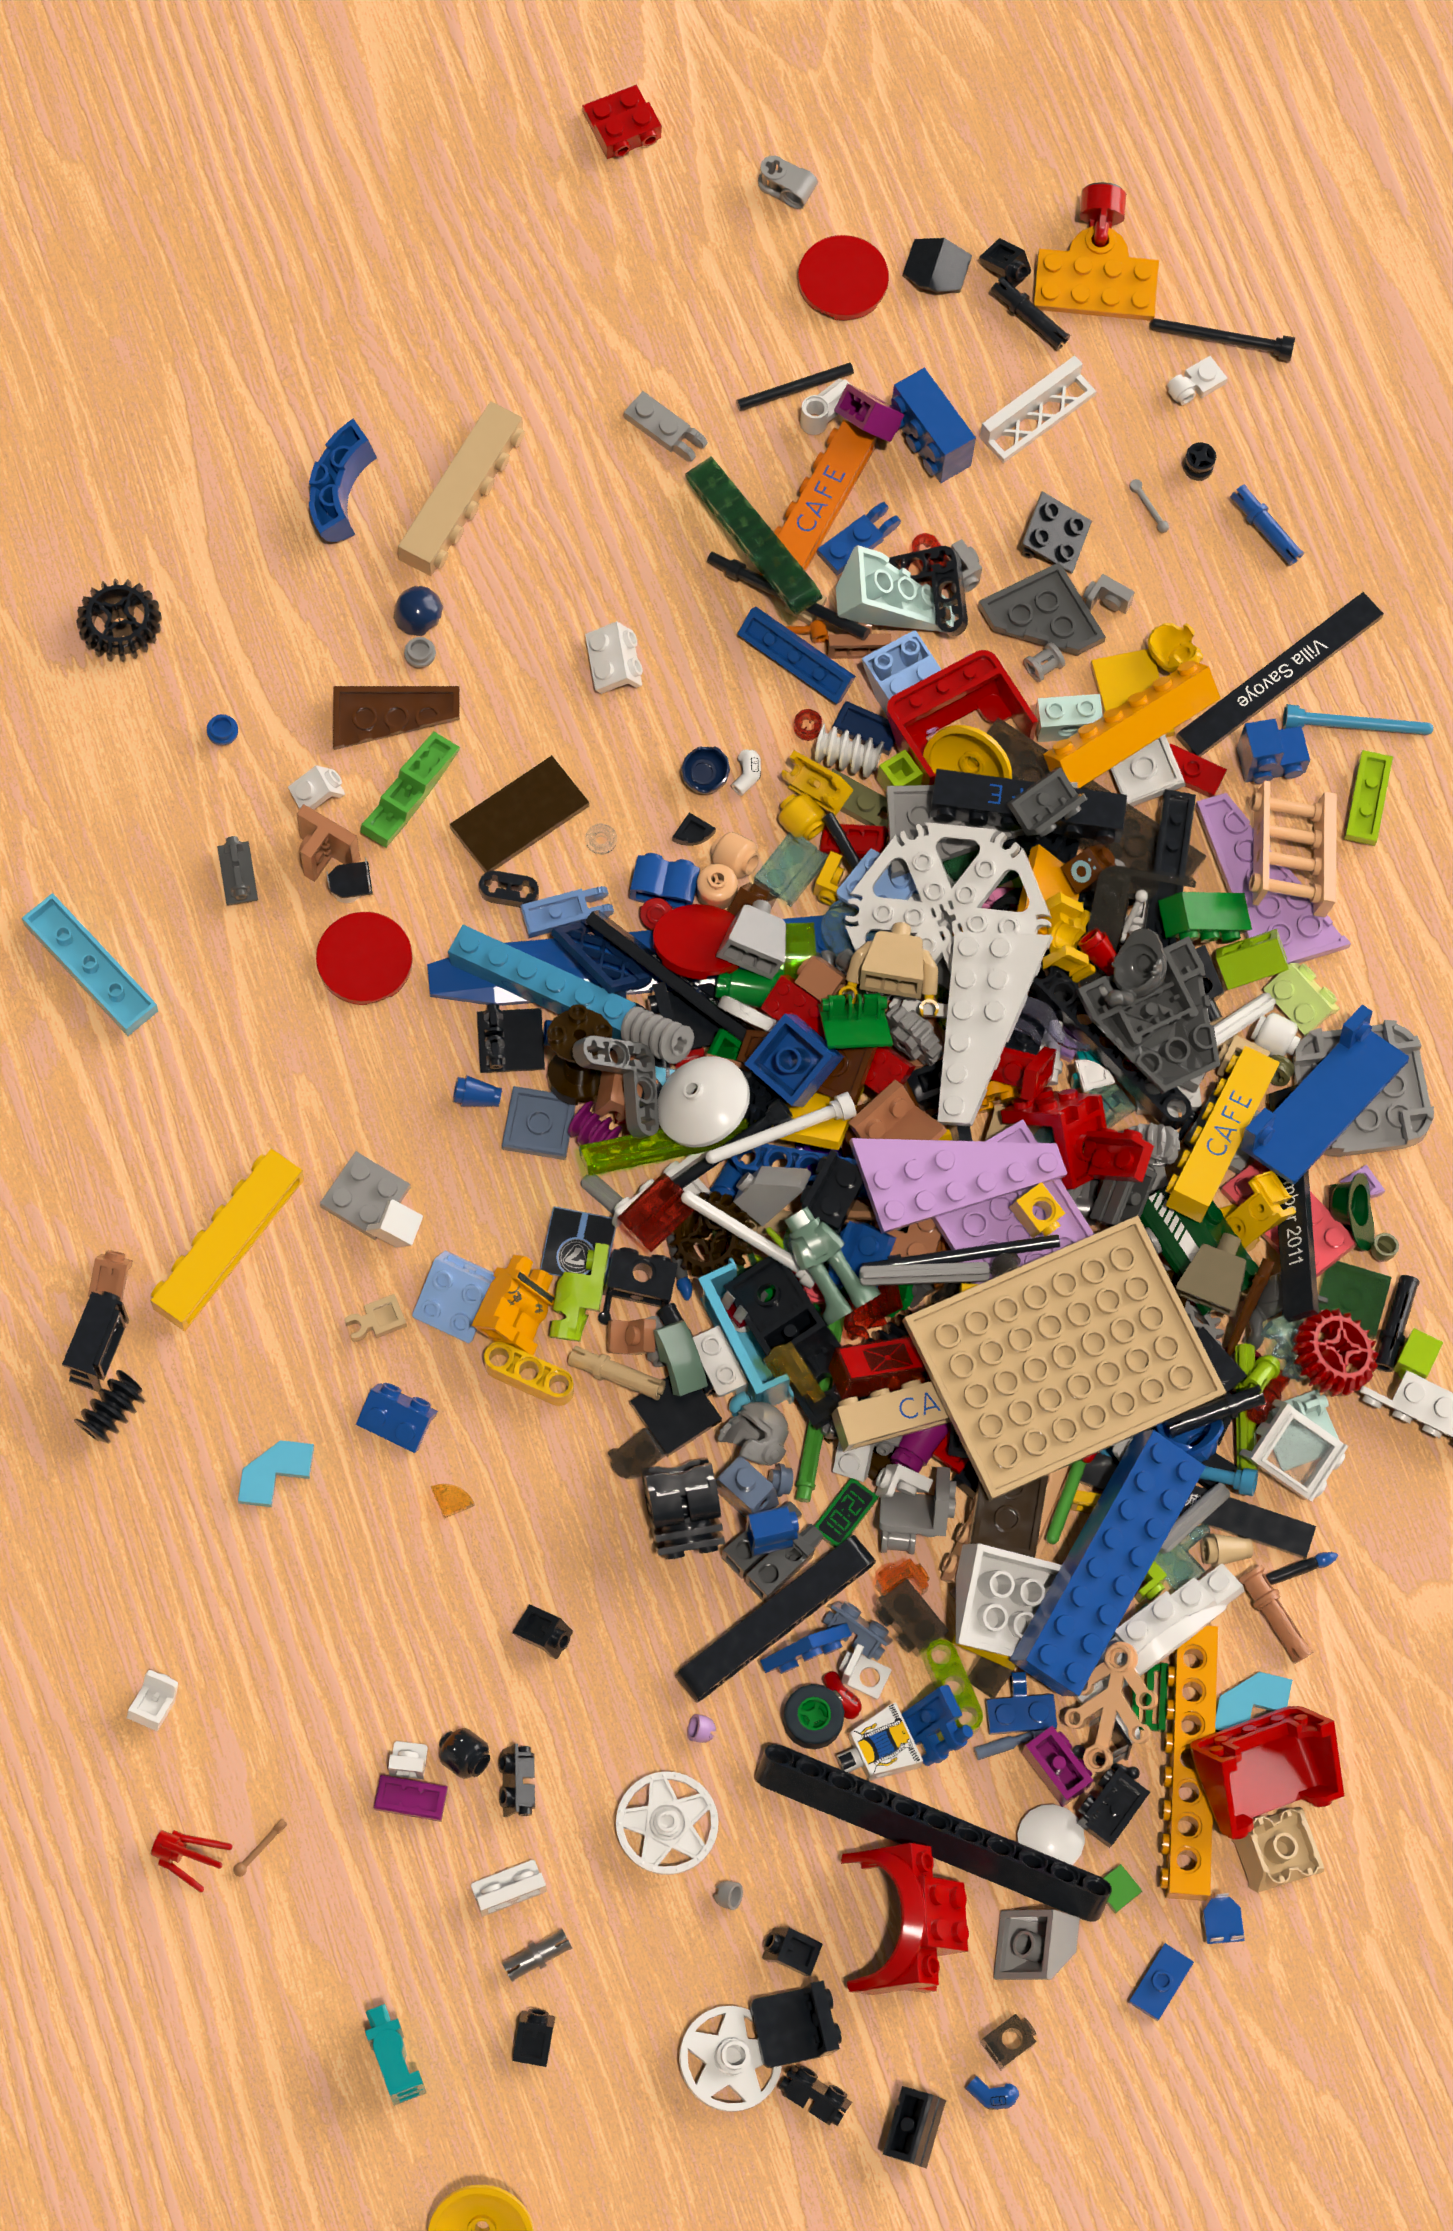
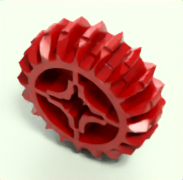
[1291,1308,1379,1397]

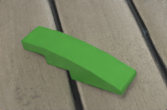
[360,731,460,848]

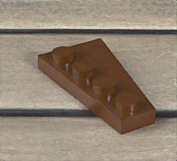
[333,686,460,750]
[737,1030,877,1105]

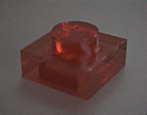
[867,1285,903,1320]

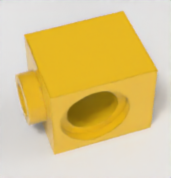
[1009,1182,1066,1238]

